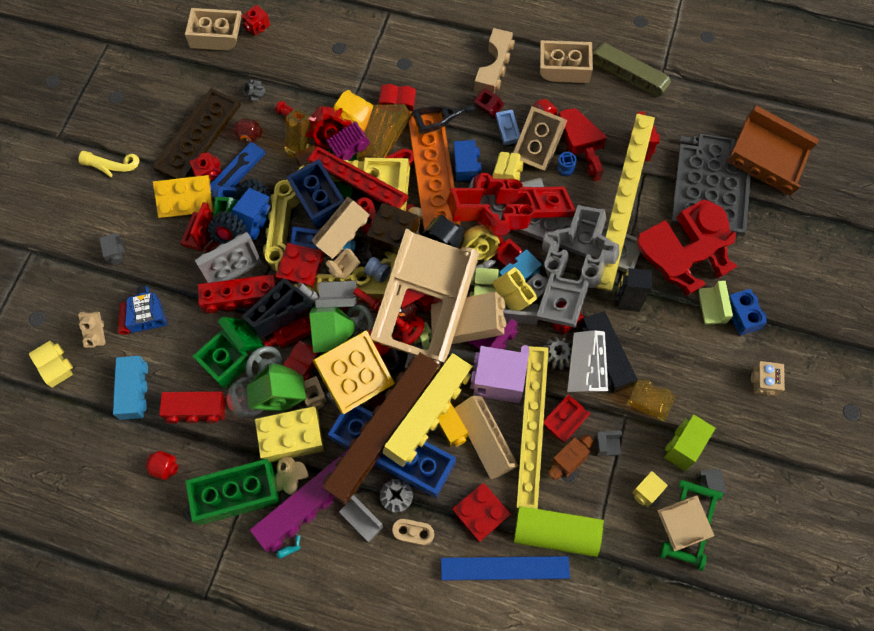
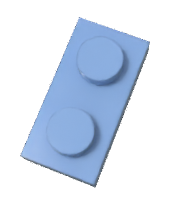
[495,110,520,145]

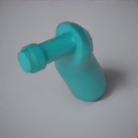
[276,535,301,559]

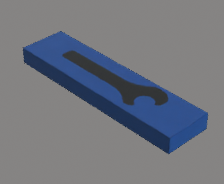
[210,142,266,201]

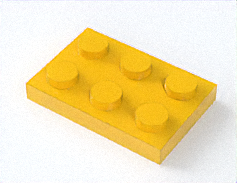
[153,175,214,218]

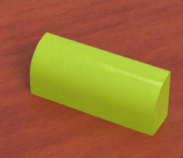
[514,506,604,557]

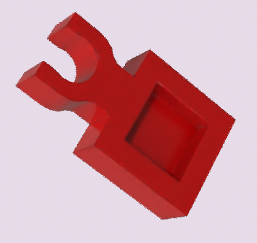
[584,147,604,181]

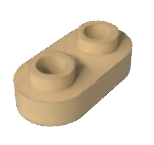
[392,519,434,546]

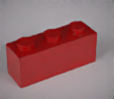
[159,391,226,424]

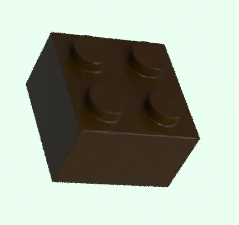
[367,203,419,255]

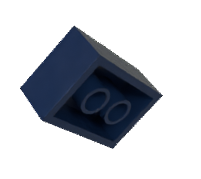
[286,159,345,230]

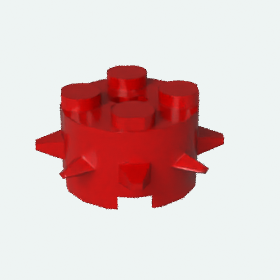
[304,106,352,149]

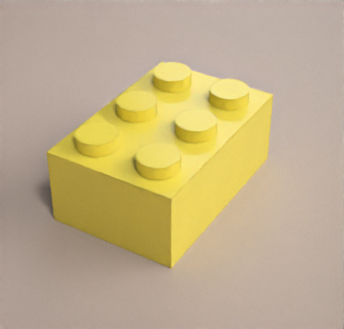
[255,406,325,463]

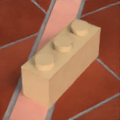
[311,197,370,259]

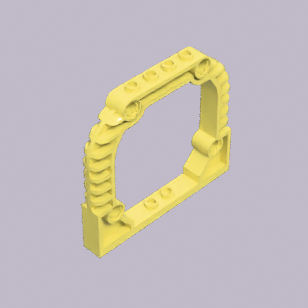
[263,158,410,301]

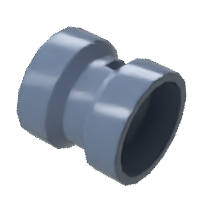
[364,257,391,283]

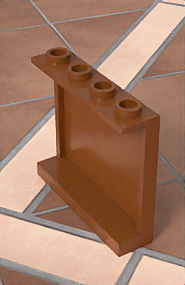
[727,105,819,196]

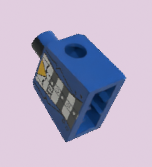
[125,286,168,333]

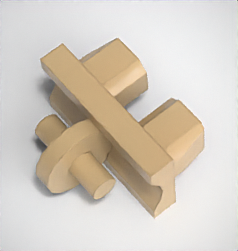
[78,312,106,348]

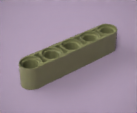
[592,42,671,97]

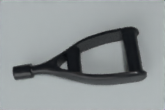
[411,105,475,134]

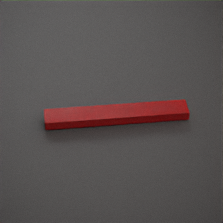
[307,146,408,209]

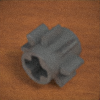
[243,79,265,102]

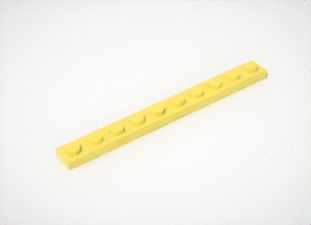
[594,114,655,292]

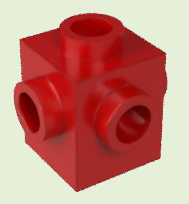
[242,5,270,36]
[190,152,221,180]

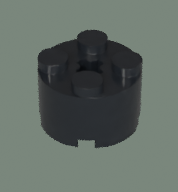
[421,215,464,248]

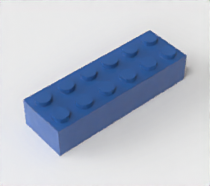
[328,405,456,499]

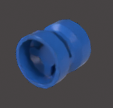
[557,152,577,177]

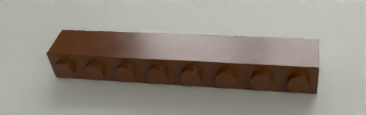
[323,352,440,506]

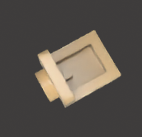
[326,248,361,279]

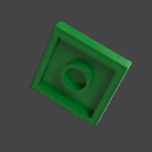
[218,317,265,352]

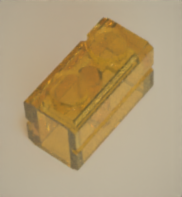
[627,379,676,421]

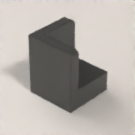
[594,431,622,457]

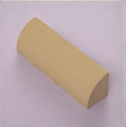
[454,396,518,479]

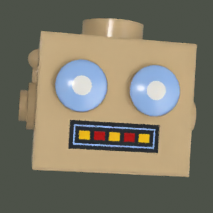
[751,361,785,396]

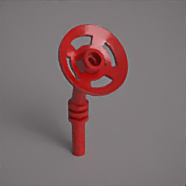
[353,287,425,345]

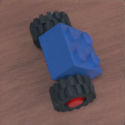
[208,178,271,245]

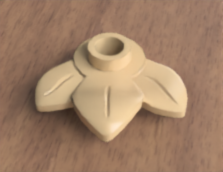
[275,457,309,495]

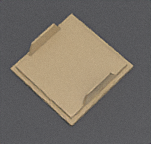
[657,495,714,552]

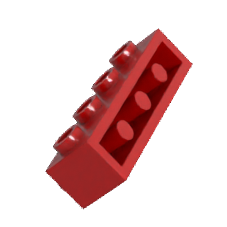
[198,274,277,313]

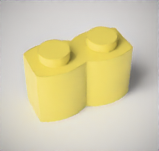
[493,267,537,311]
[29,341,73,388]

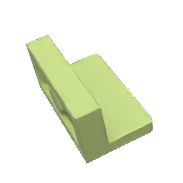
[698,281,733,324]

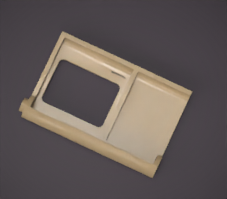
[370,229,480,367]

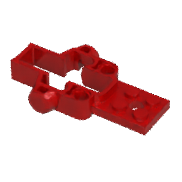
[446,173,576,236]

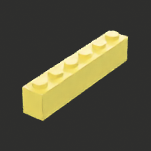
[382,353,473,467]

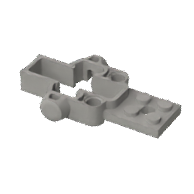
[537,205,619,327]

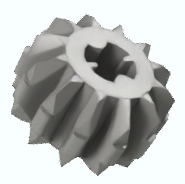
[543,336,572,370]

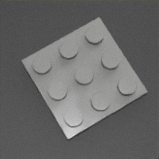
[195,232,262,283]

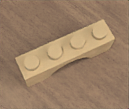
[474,28,515,94]

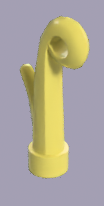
[79,151,139,177]

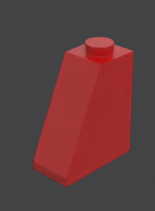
[558,108,606,155]

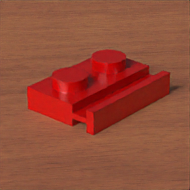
[543,394,591,444]

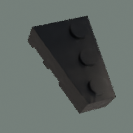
[241,278,314,339]

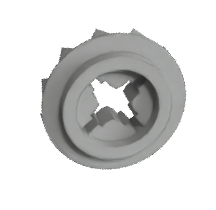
[380,479,413,512]

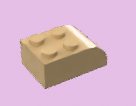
[185,8,242,50]
[540,40,593,83]
[513,106,567,171]

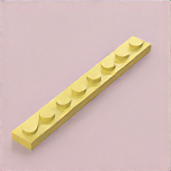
[517,346,548,509]

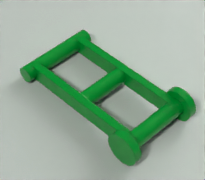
[659,480,723,571]

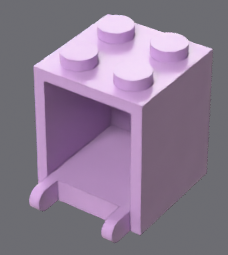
[470,345,529,404]

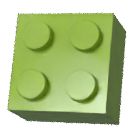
[664,414,716,471]

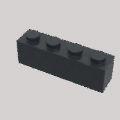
[580,311,638,394]

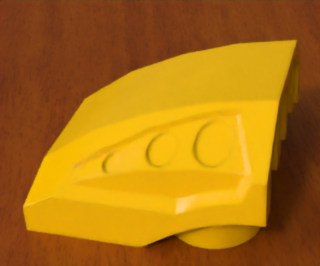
[334,90,380,132]

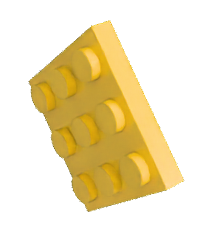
[312,330,395,414]

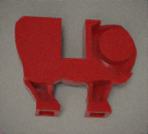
[637,200,738,296]

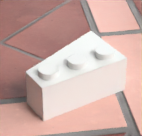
[567,330,608,392]

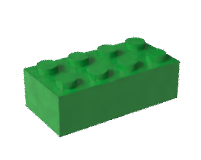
[185,459,280,526]

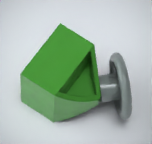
[309,304,374,353]
[246,346,306,412]

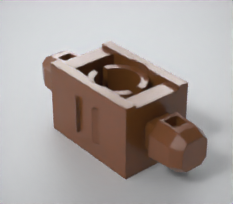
[548,435,594,480]

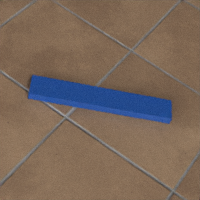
[441,556,570,581]

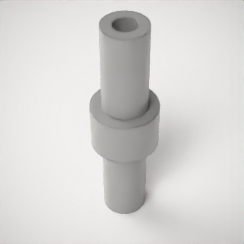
[296,283,319,305]

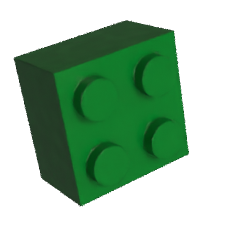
[193,330,249,389]

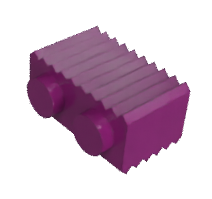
[326,121,371,161]

